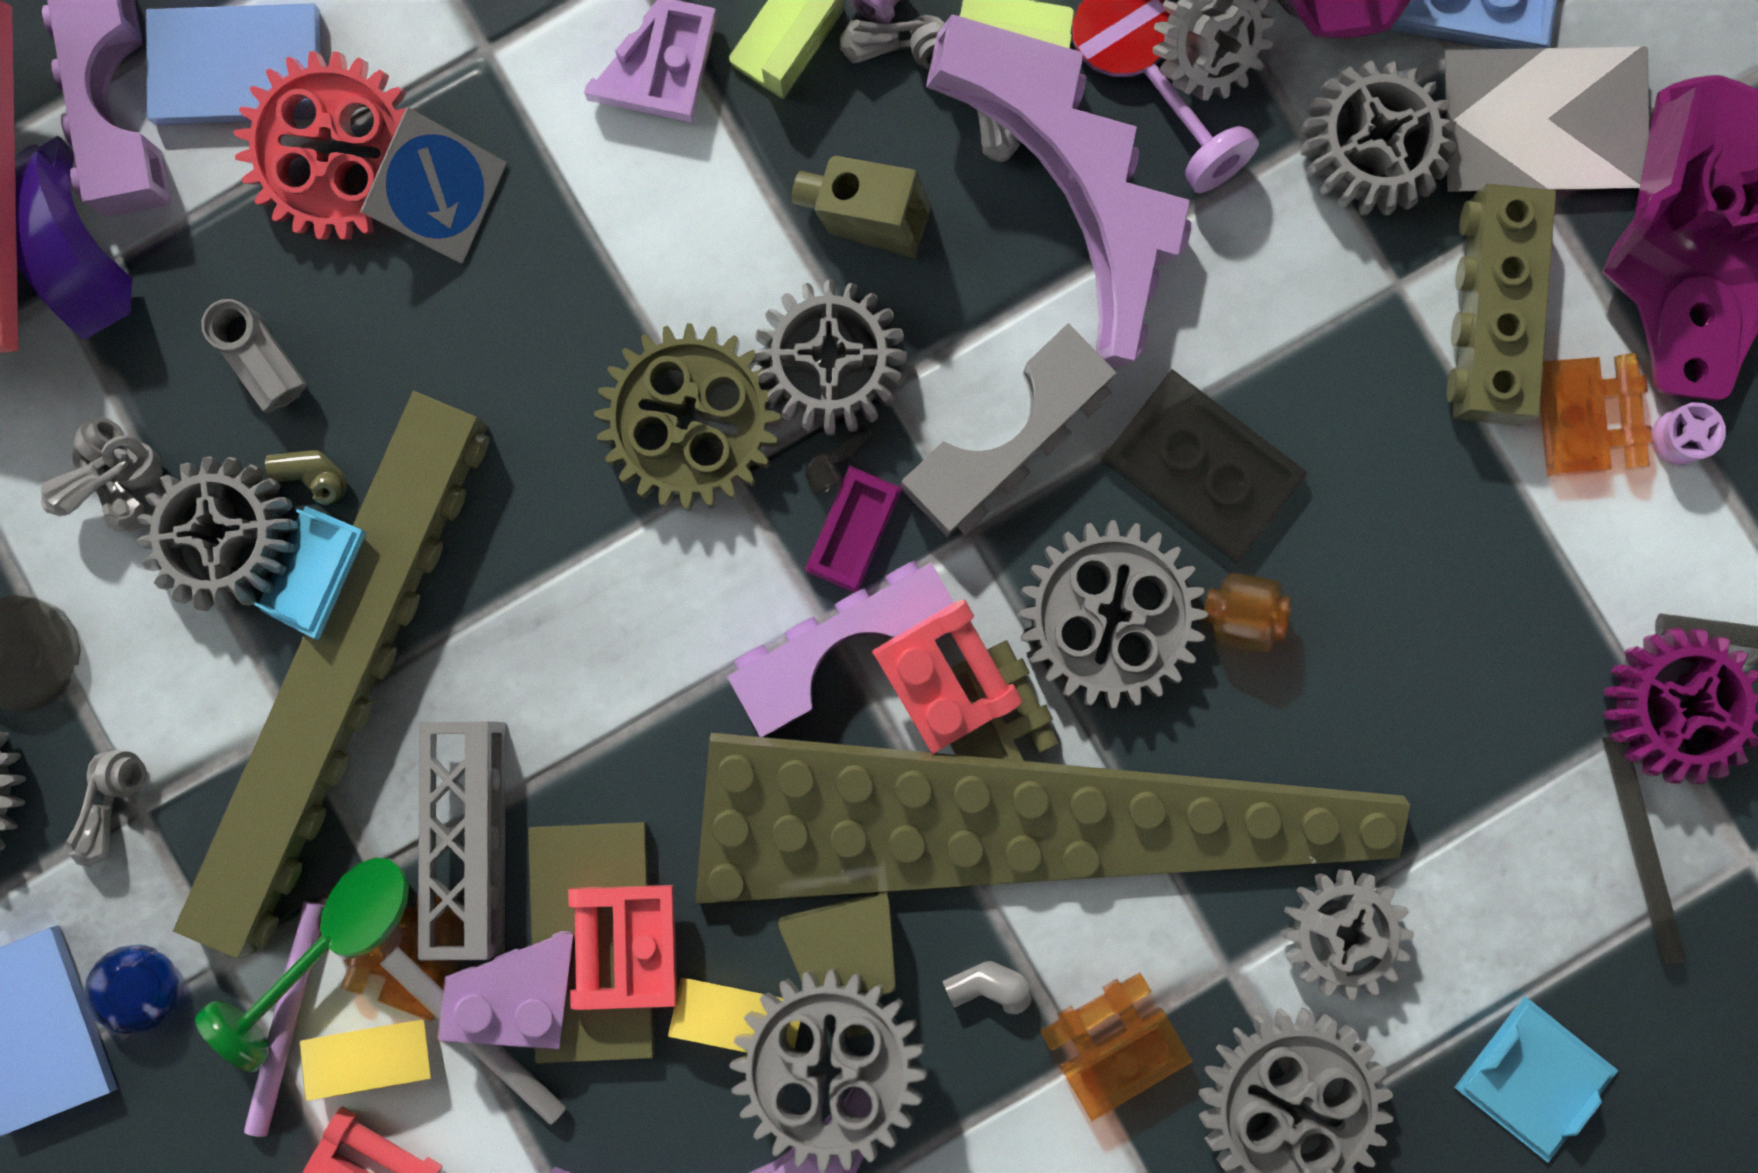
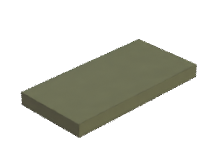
[528,822,655,1063]

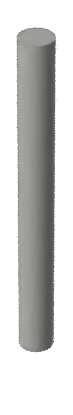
[380,946,566,1125]

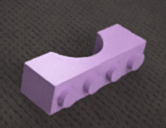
[42,0,171,217]
[727,561,954,737]

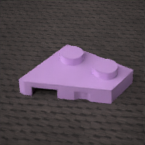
[584,0,717,123]
[438,931,573,1049]

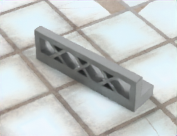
[418,721,505,960]

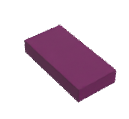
[804,466,902,593]

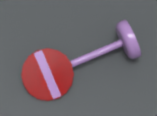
[1072,0,1259,193]

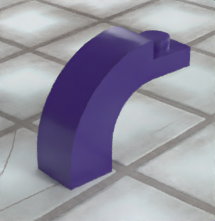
[15,136,133,340]

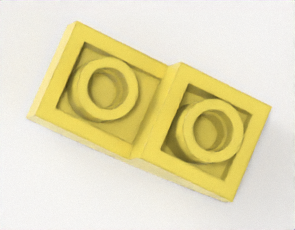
[668,978,800,1053]
[299,1019,431,1101]

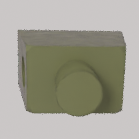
[792,156,932,259]
[778,891,896,1037]

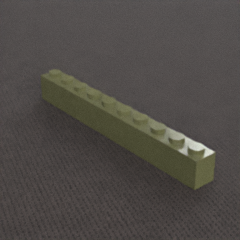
[173,390,489,959]

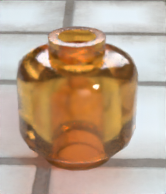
[1203,573,1292,653]

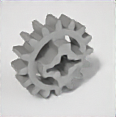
[1153,0,1275,101]
[1281,869,1414,1000]

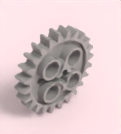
[1018,520,1208,708]
[730,968,927,1172]
[1199,1008,1393,1173]

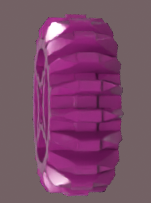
[1602,628,1758,785]

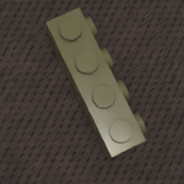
[1446,183,1556,426]

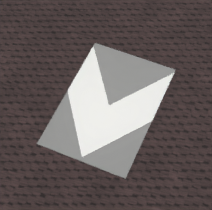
[1445,46,1649,191]

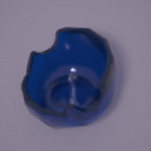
[84,944,180,1034]

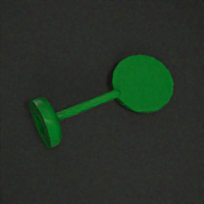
[195,857,409,1072]

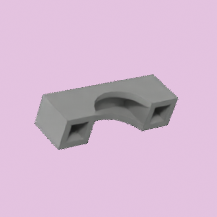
[901,323,1117,538]

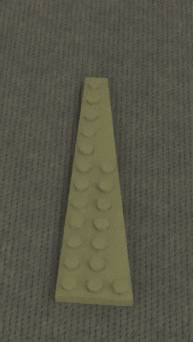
[695,733,1410,904]

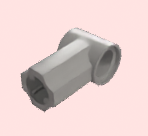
[201,299,308,414]

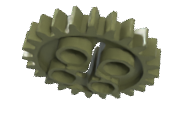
[594,323,782,511]

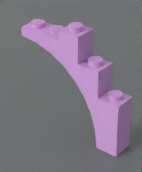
[926,14,1191,369]

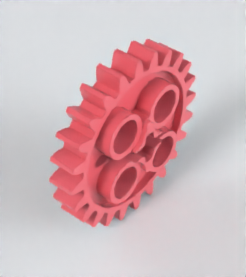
[234,51,417,240]

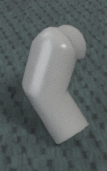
[942,961,1031,1014]

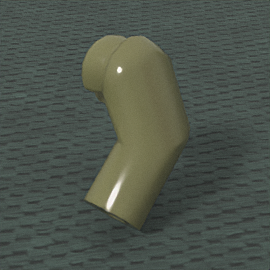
[265,450,347,505]

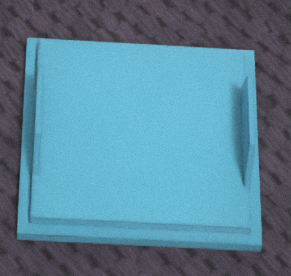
[254,506,367,640]
[1454,996,1618,1163]

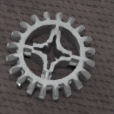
[1300,60,1457,216]
[753,280,907,435]
[135,456,298,612]

